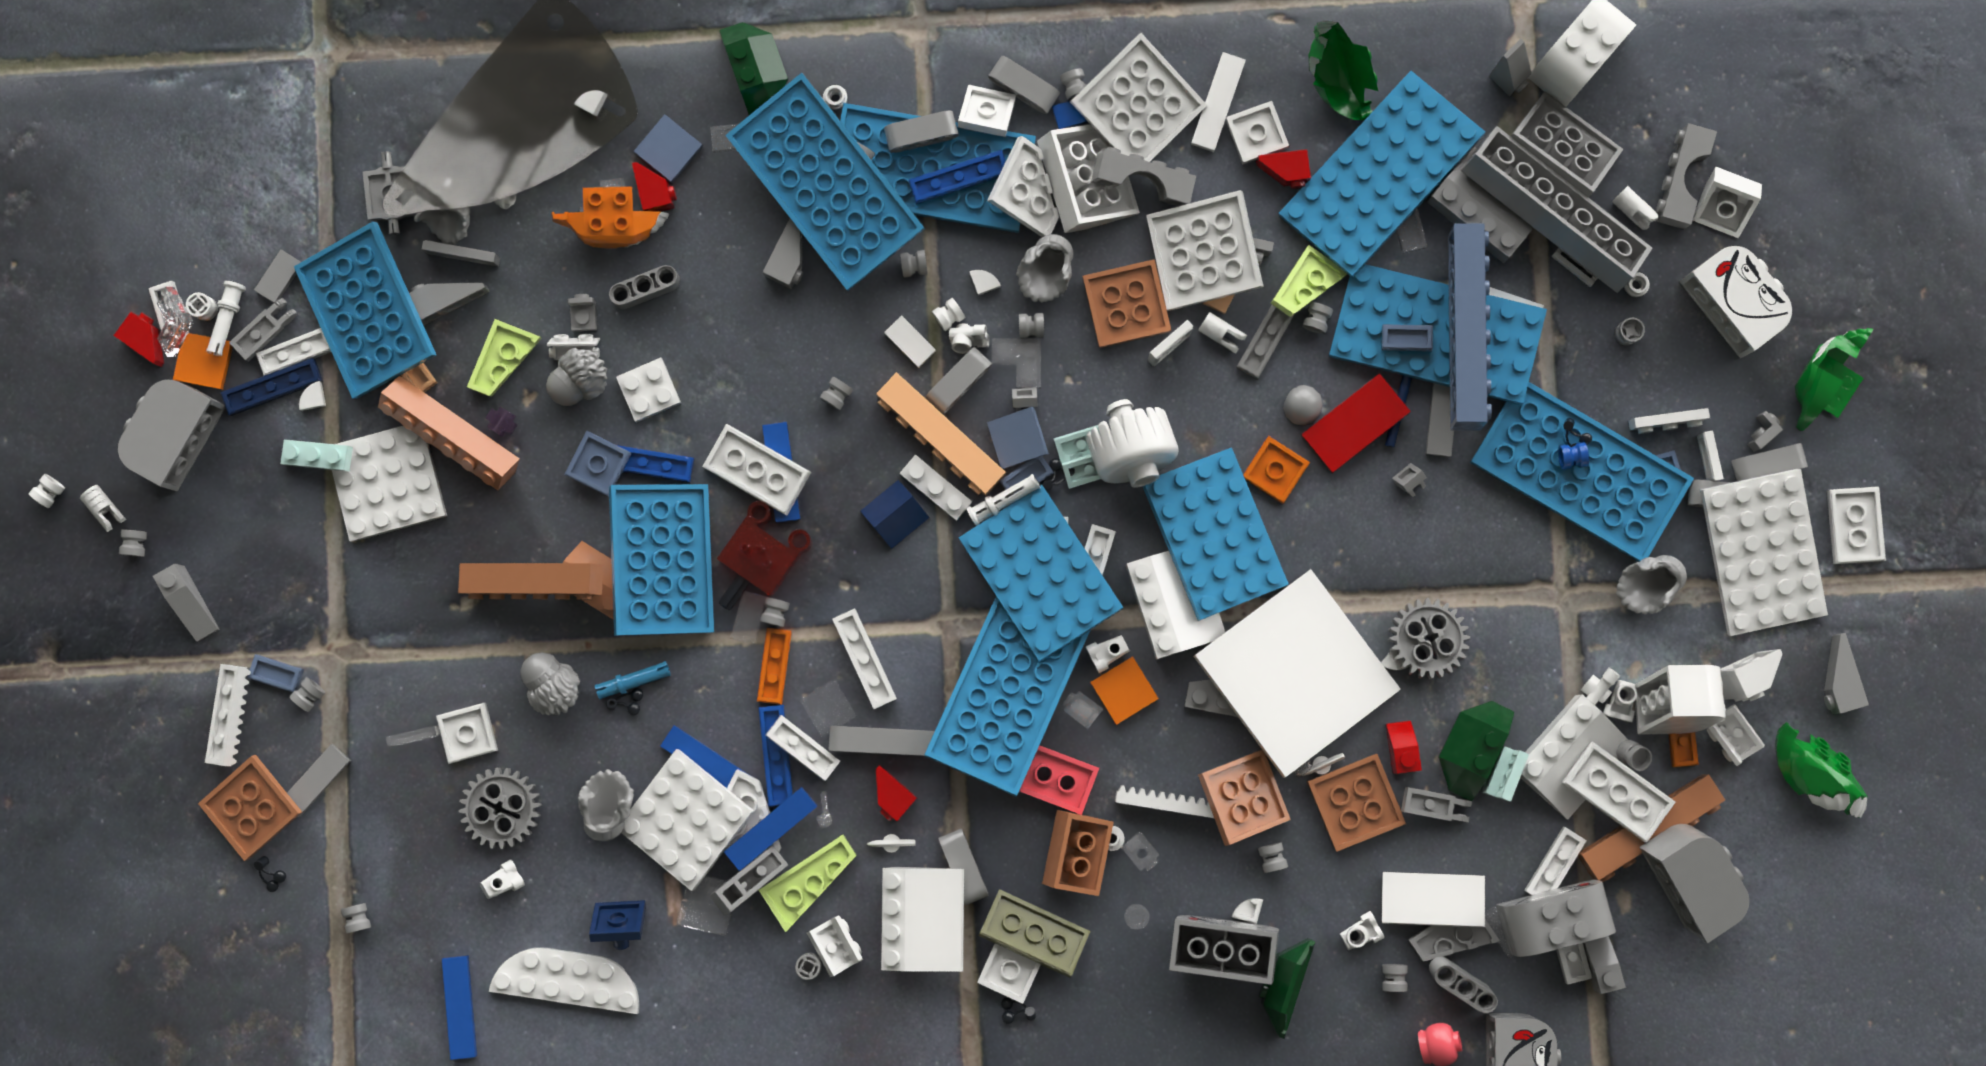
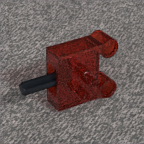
[717,501,812,611]

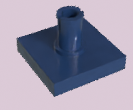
[589,900,646,950]

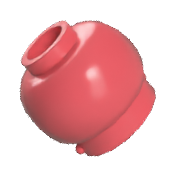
[1418,1023,1463,1066]

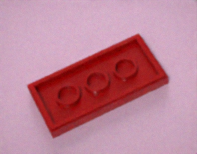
[1301,373,1411,474]

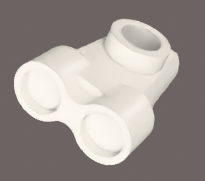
[949,323,990,354]
[1086,635,1130,673]
[1581,667,1620,705]
[1603,680,1637,722]
[480,860,525,899]
[1340,911,1385,950]

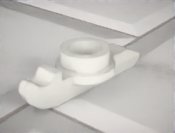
[1299,753,1345,776]
[867,834,915,853]

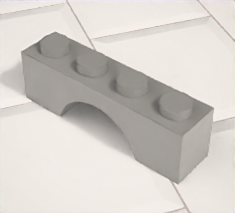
[1655,123,1717,230]
[1091,147,1196,207]

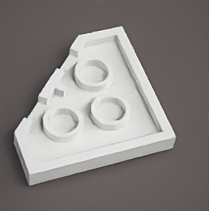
[987,136,1059,237]
[726,769,781,862]

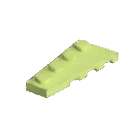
[759,835,857,932]

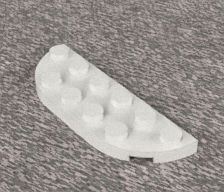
[489,948,639,1014]

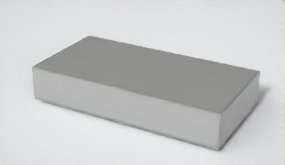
[254,249,301,303]

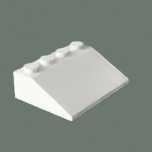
[1037,124,1140,233]
[1125,551,1225,660]
[1520,694,1628,820]
[881,867,964,972]

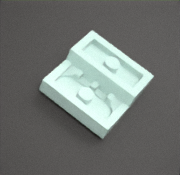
[1054,425,1101,489]
[1480,746,1529,801]

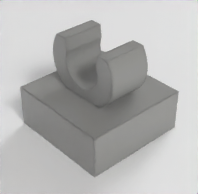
[1253,238,1274,266]
[1012,388,1038,412]
[1392,463,1427,497]

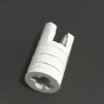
[1612,186,1658,230]
[1198,312,1247,354]
[80,485,126,532]

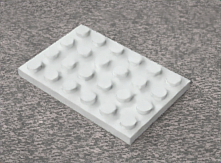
[1700,469,1828,636]

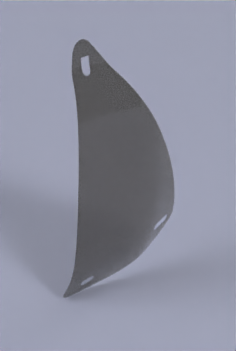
[382,0,638,216]

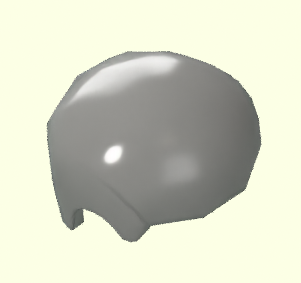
[1283,385,1323,426]

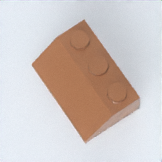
[563,541,614,620]
[1042,810,1114,896]

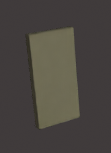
[978,889,1090,978]

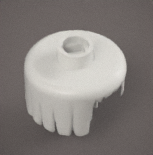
[1086,399,1179,487]

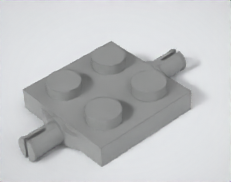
[363,151,418,235]

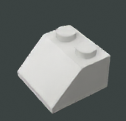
[1692,167,1762,238]

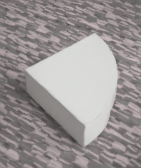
[574,90,608,116]
[969,270,1001,296]
[299,381,326,411]
[1381,651,1409,670]
[1232,898,1263,924]

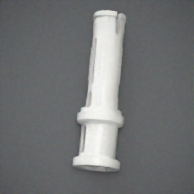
[206,281,246,356]
[967,474,1040,526]

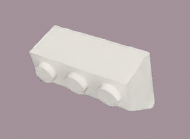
[1721,649,1782,702]

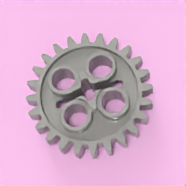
[1388,598,1470,680]
[459,767,542,849]

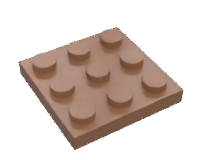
[1082,259,1171,348]
[1198,750,1291,846]
[1307,753,1406,852]
[198,755,302,861]

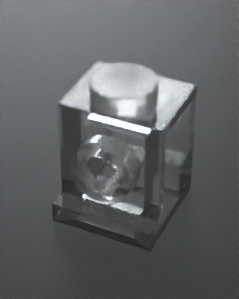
[1121,831,1160,871]

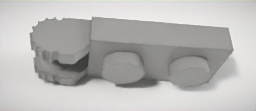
[229,298,297,362]
[1401,787,1472,823]

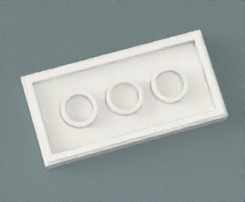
[702,424,811,515]
[1562,742,1675,843]
[1382,872,1485,927]

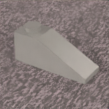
[1489,39,1532,97]
[763,218,803,289]
[409,283,490,325]
[153,564,220,642]
[1824,633,1869,714]
[709,845,788,916]
[1583,936,1626,994]

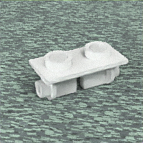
[547,334,600,360]

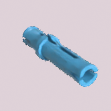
[595,661,671,700]

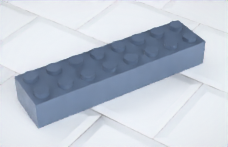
[1448,223,1492,431]

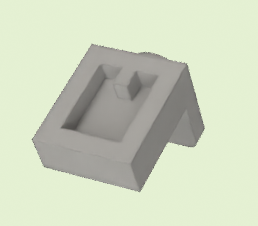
[568,294,597,332]
[1747,411,1783,452]

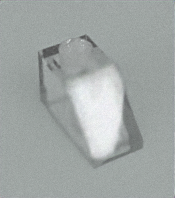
[1063,691,1103,730]

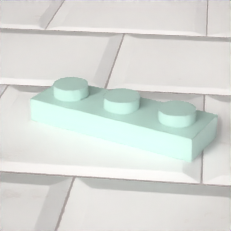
[280,440,353,471]

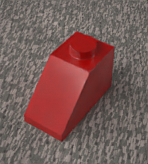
[1256,149,1311,189]
[632,162,677,212]
[113,312,164,367]
[1385,721,1422,774]
[876,765,917,821]

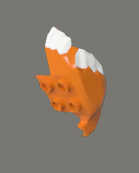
[551,187,669,249]

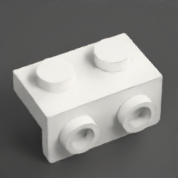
[1707,704,1765,766]
[807,915,863,977]

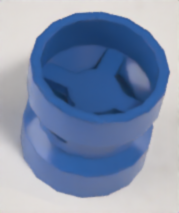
[1558,442,1589,470]

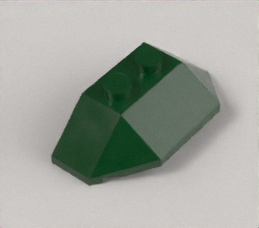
[720,22,788,115]
[1438,701,1514,801]
[1259,938,1315,1039]

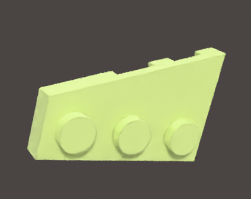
[1271,245,1347,317]
[467,319,542,397]

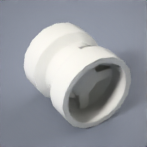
[186,292,218,321]
[932,298,966,331]
[29,474,65,508]

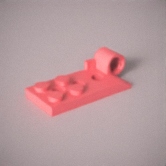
[1019,745,1099,815]

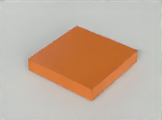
[173,332,233,390]
[1243,436,1310,504]
[1090,656,1159,725]

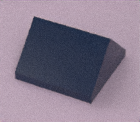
[860,480,930,549]

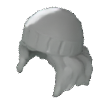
[414,175,470,245]
[1016,234,1073,303]
[546,348,607,406]
[1616,555,1687,615]
[520,652,580,716]
[578,769,634,842]

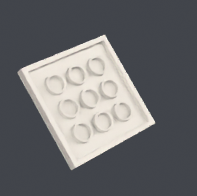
[1070,33,1207,162]
[1146,190,1263,311]
[332,426,447,542]
[621,749,754,891]

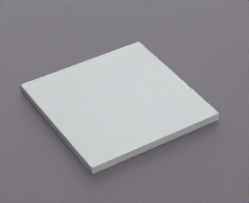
[1193,569,1401,778]

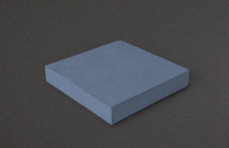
[634,114,703,183]
[987,407,1049,469]
[564,431,632,497]

